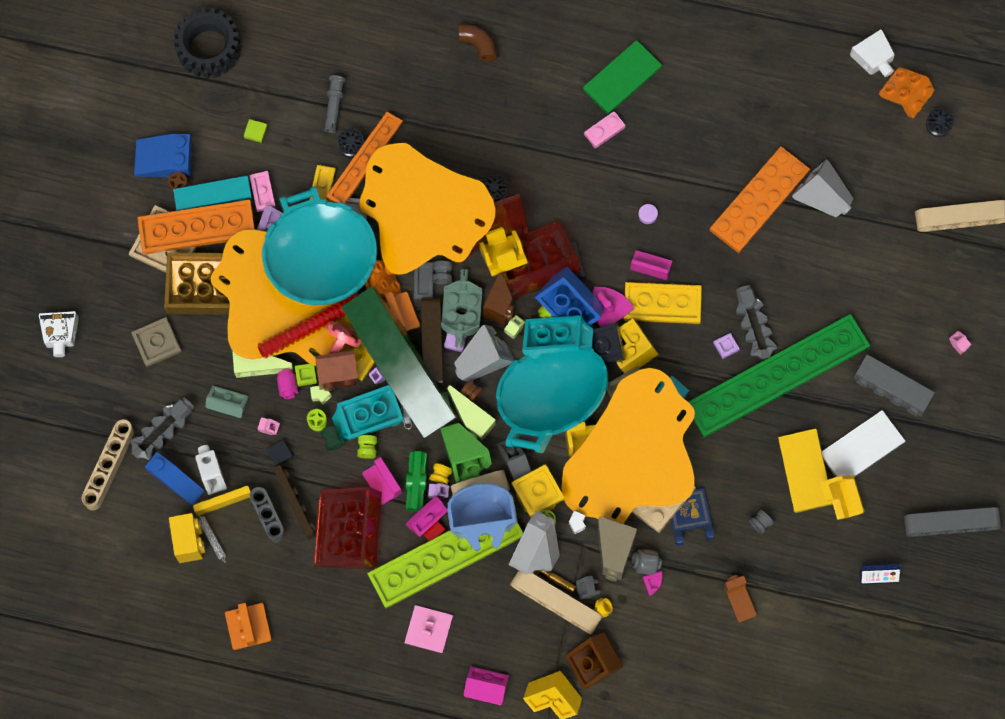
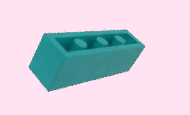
[173,176,253,211]

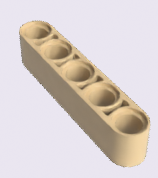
[915,200,1005,232]
[82,419,134,510]
[510,570,602,634]

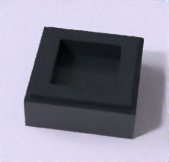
[266,440,293,467]

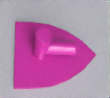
[592,287,635,327]

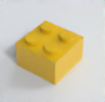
[169,513,205,563]

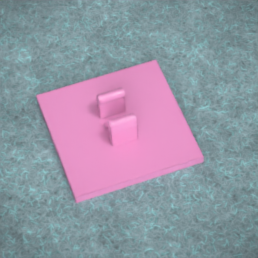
[404,605,453,653]

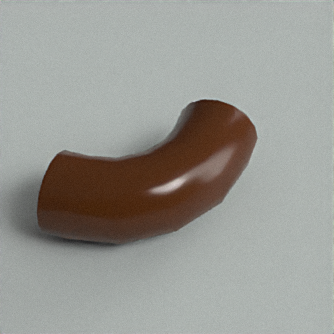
[459,24,497,61]

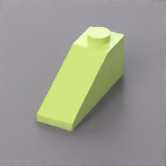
[233,351,293,378]
[448,386,496,442]

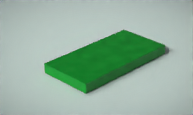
[583,40,662,115]

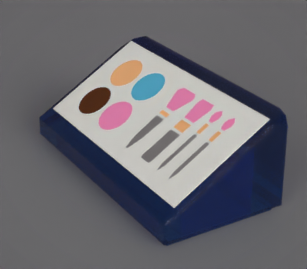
[859,564,901,584]

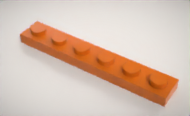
[326,112,403,204]

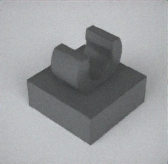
[576,576,601,600]

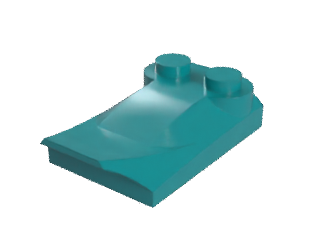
[522,315,594,359]
[332,385,404,440]

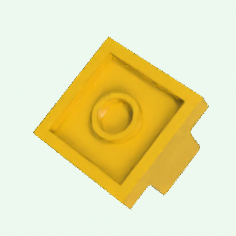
[479,227,528,276]
[511,464,564,518]

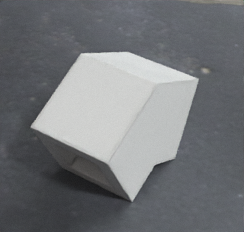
[569,511,586,534]

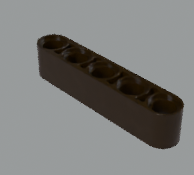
[421,298,443,388]

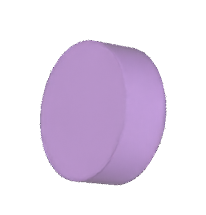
[638,204,658,224]

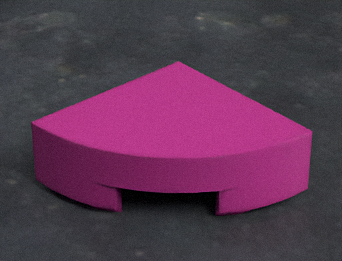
[643,571,662,596]

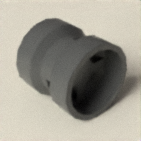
[433,261,452,284]

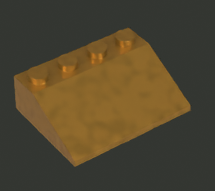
[164,253,243,315]

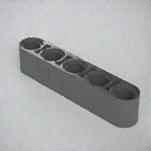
[904,507,1001,537]

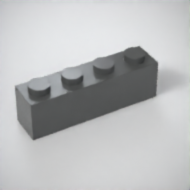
[854,355,935,416]

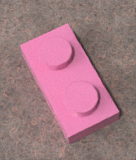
[584,112,625,149]
[249,171,276,212]

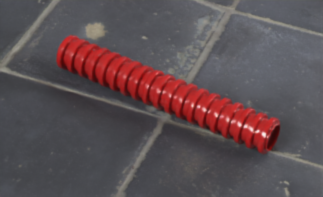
[257,293,358,359]

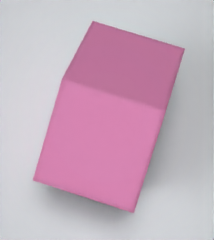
[949,331,971,355]
[258,417,280,435]

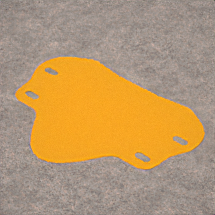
[359,143,496,275]
[211,230,358,366]
[562,368,695,524]

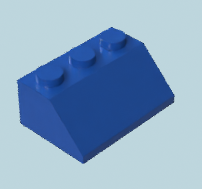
[535,266,604,326]

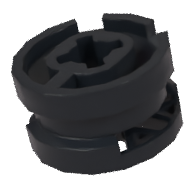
[926,108,954,137]
[338,128,364,158]
[482,175,507,204]

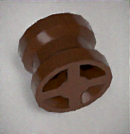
[168,172,189,193]
[460,380,483,403]

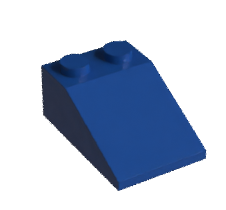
[134,134,193,177]

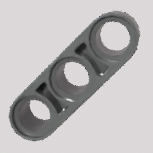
[250,487,285,543]

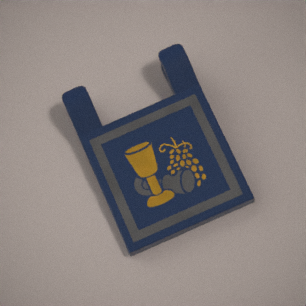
[671,488,714,546]

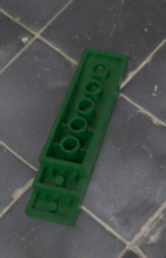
[341,286,457,438]

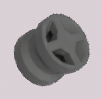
[749,510,774,534]

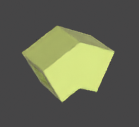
[504,315,525,339]
[310,386,332,404]

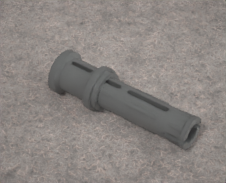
[324,75,346,133]

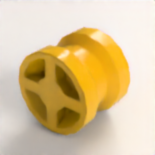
[429,464,452,485]

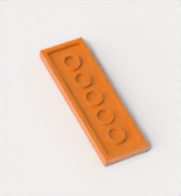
[709,147,810,253]
[137,200,255,255]

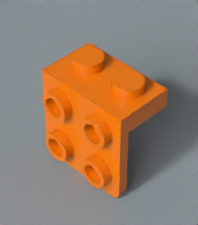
[879,67,935,118]

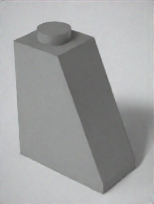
[792,159,854,217]
[454,325,514,381]
[509,511,560,574]

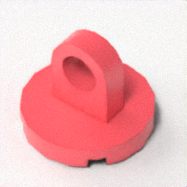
[326,321,362,354]

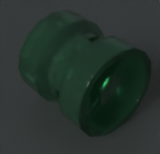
[320,425,345,451]

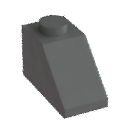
[496,440,531,480]

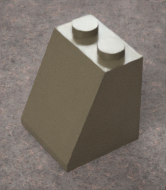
[597,517,637,581]

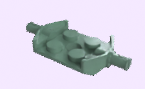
[441,269,482,348]

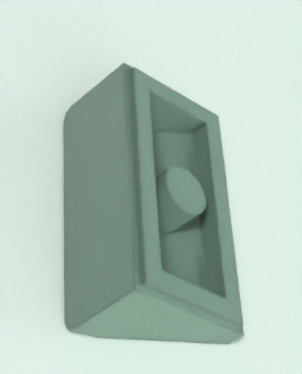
[205,386,249,418]

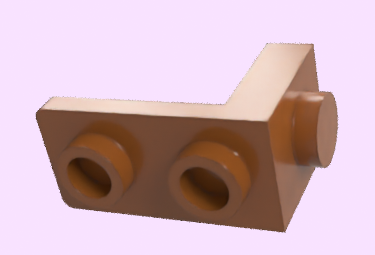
[724,575,756,623]

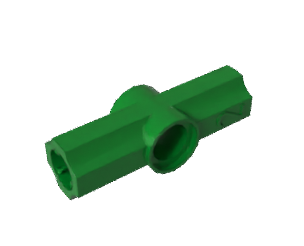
[406,451,427,512]

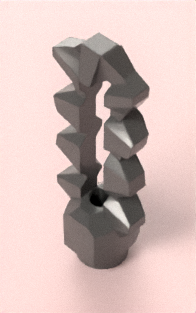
[736,285,777,360]
[130,397,195,461]

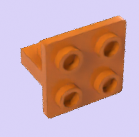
[365,260,401,300]
[383,292,420,332]
[225,603,271,650]

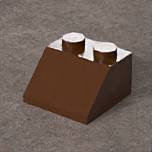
[483,273,515,326]
[565,633,623,690]

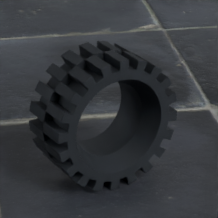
[173,7,241,78]

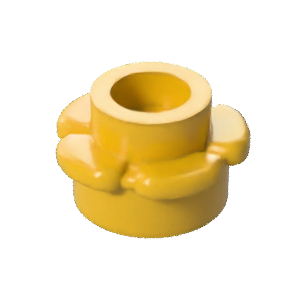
[595,598,613,617]

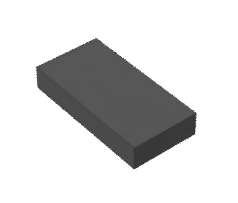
[414,262,434,300]

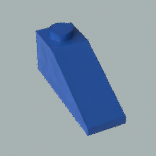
[145,452,205,506]

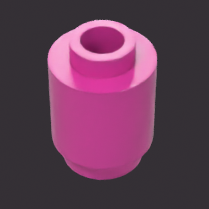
[277,369,298,399]

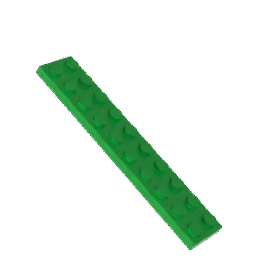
[689,314,870,438]

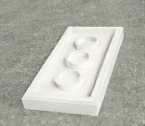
[822,411,905,477]

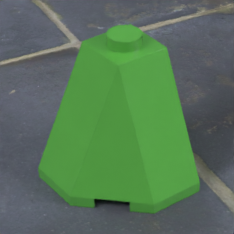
[440,423,492,483]

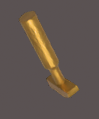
[533,570,576,593]

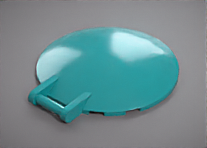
[262,186,377,305]
[496,347,608,453]

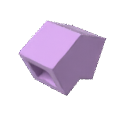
[369,367,386,384]
[429,483,449,499]

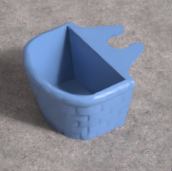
[447,483,517,551]

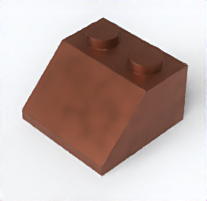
[315,350,358,391]

